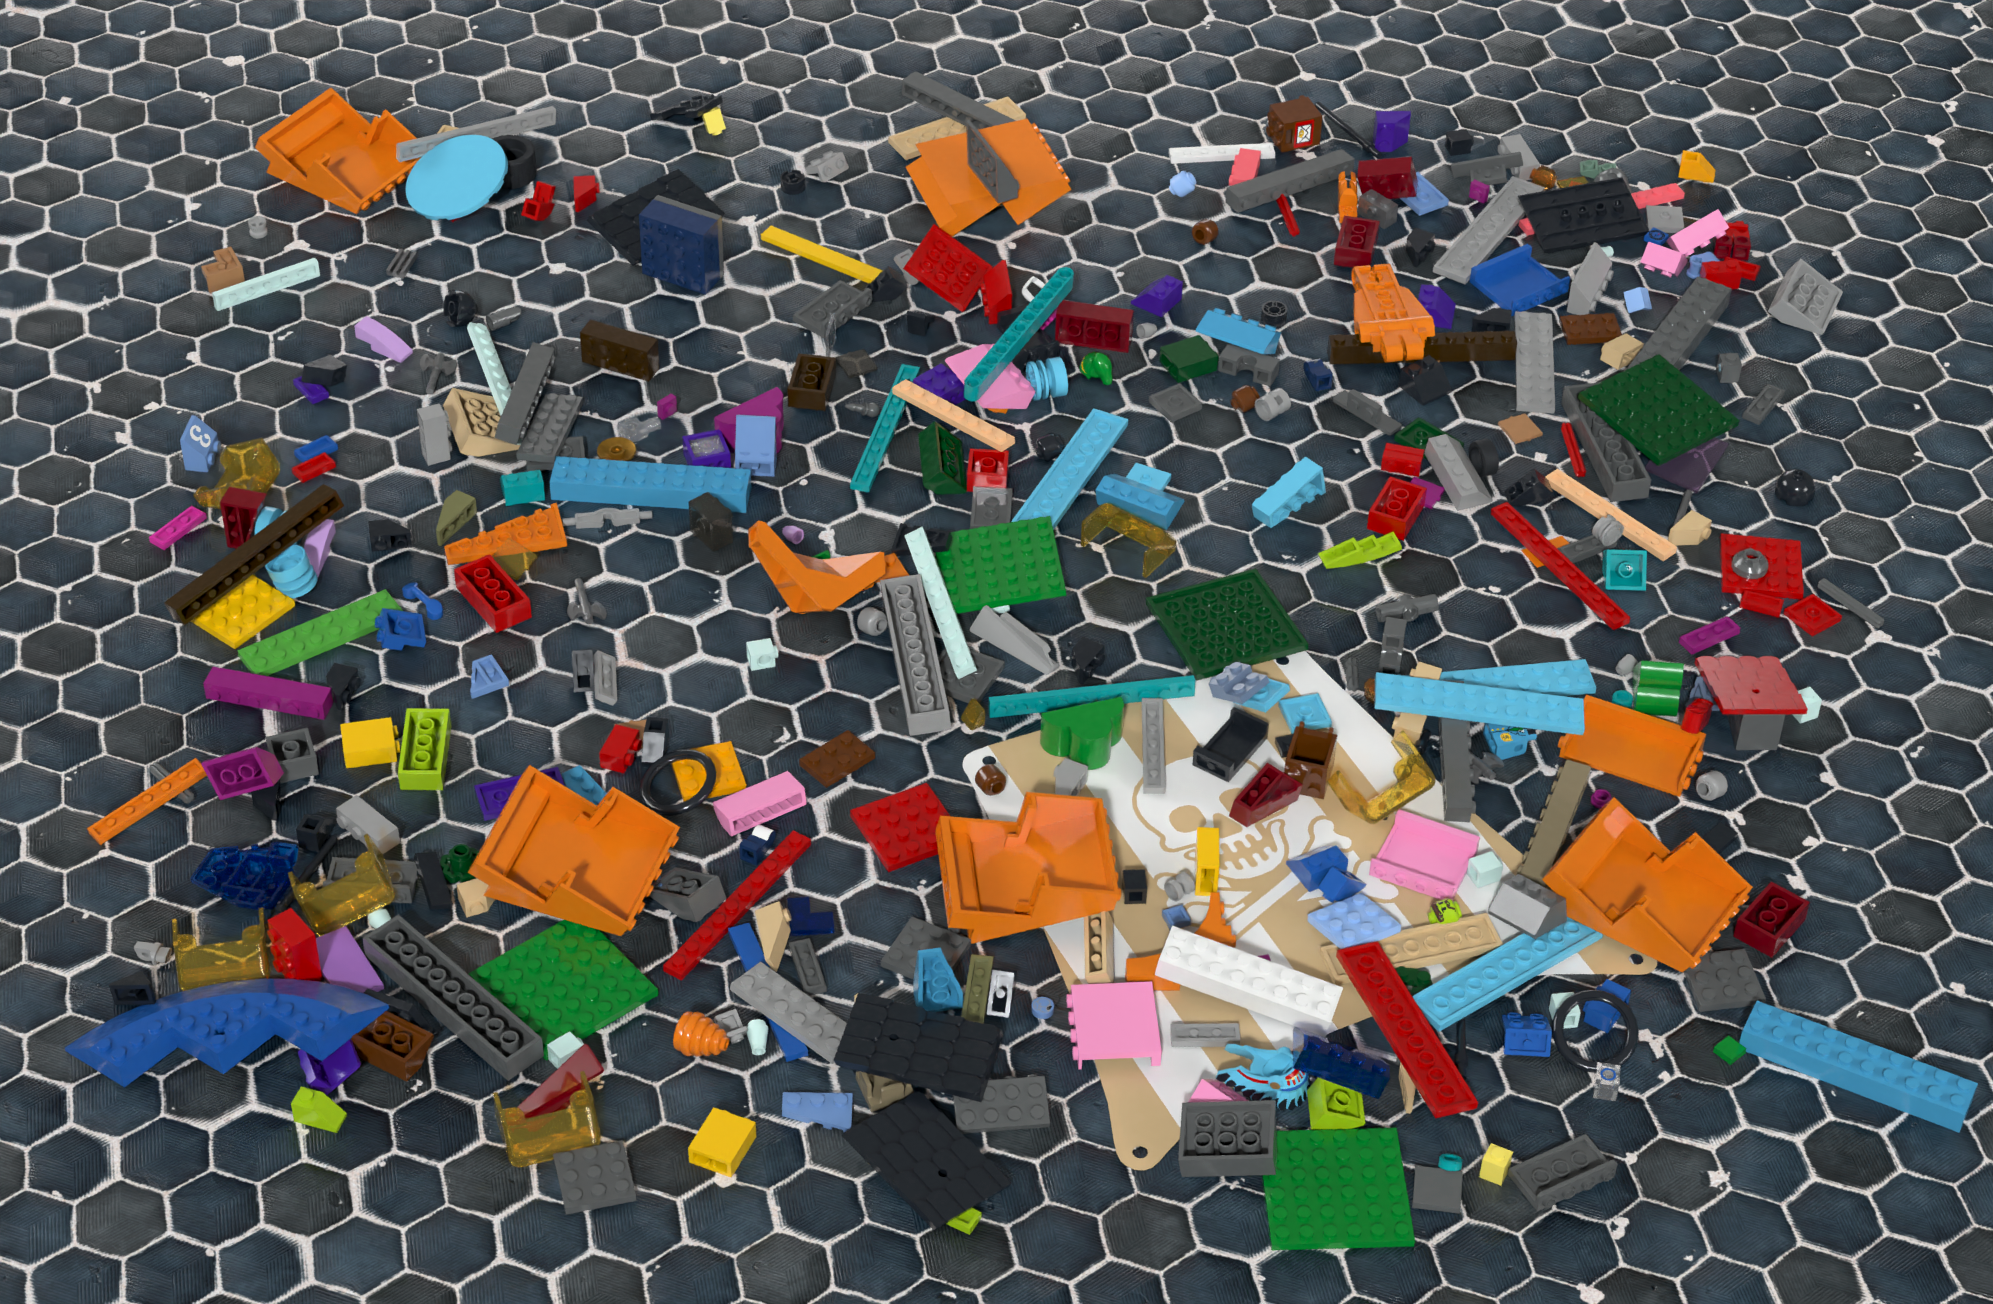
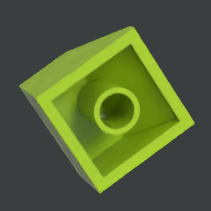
[1307,1076,1365,1130]

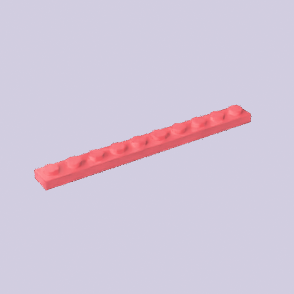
[1519,183,1685,236]

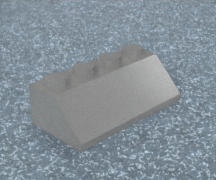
[1567,243,1614,315]
[1424,434,1493,511]

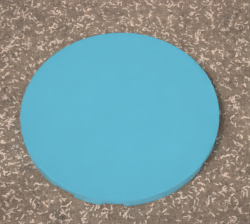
[406,135,508,221]

